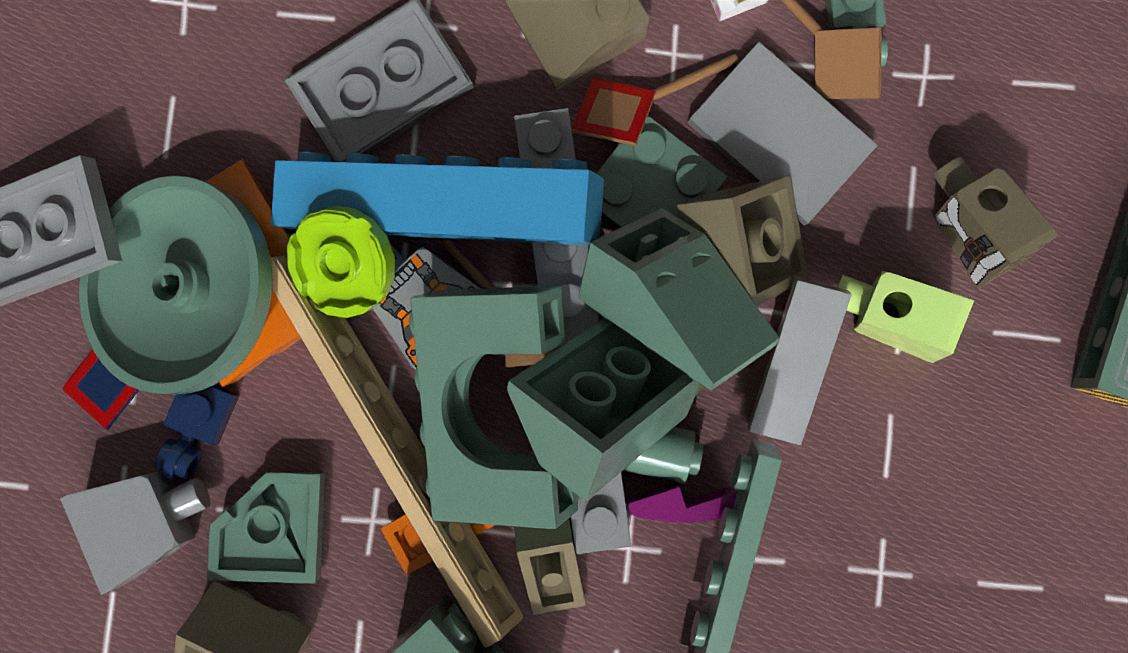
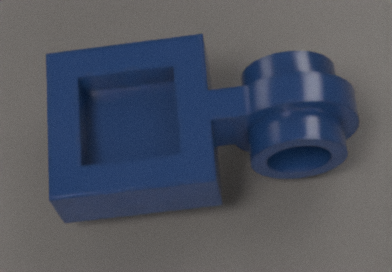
[155,385,240,481]

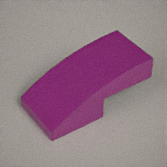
[625,482,738,523]

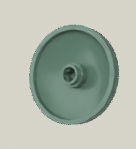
[79,176,272,394]

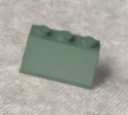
[507,318,700,502]

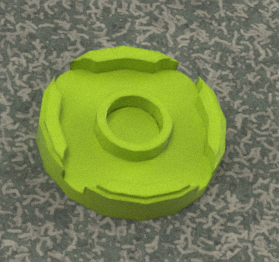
[287,205,395,318]

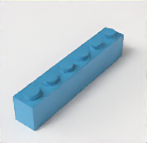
[271,152,604,246]

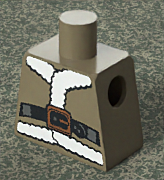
[933,157,1059,289]

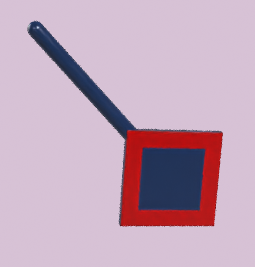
[62,349,139,430]

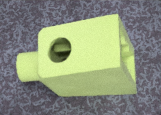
[837,271,974,363]

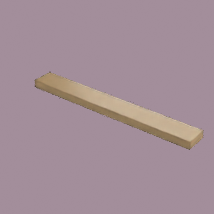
[270,255,524,648]

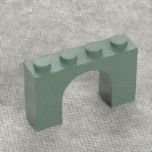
[409,286,578,529]

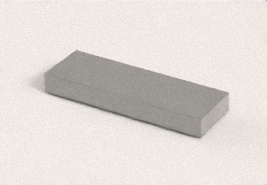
[748,276,852,445]

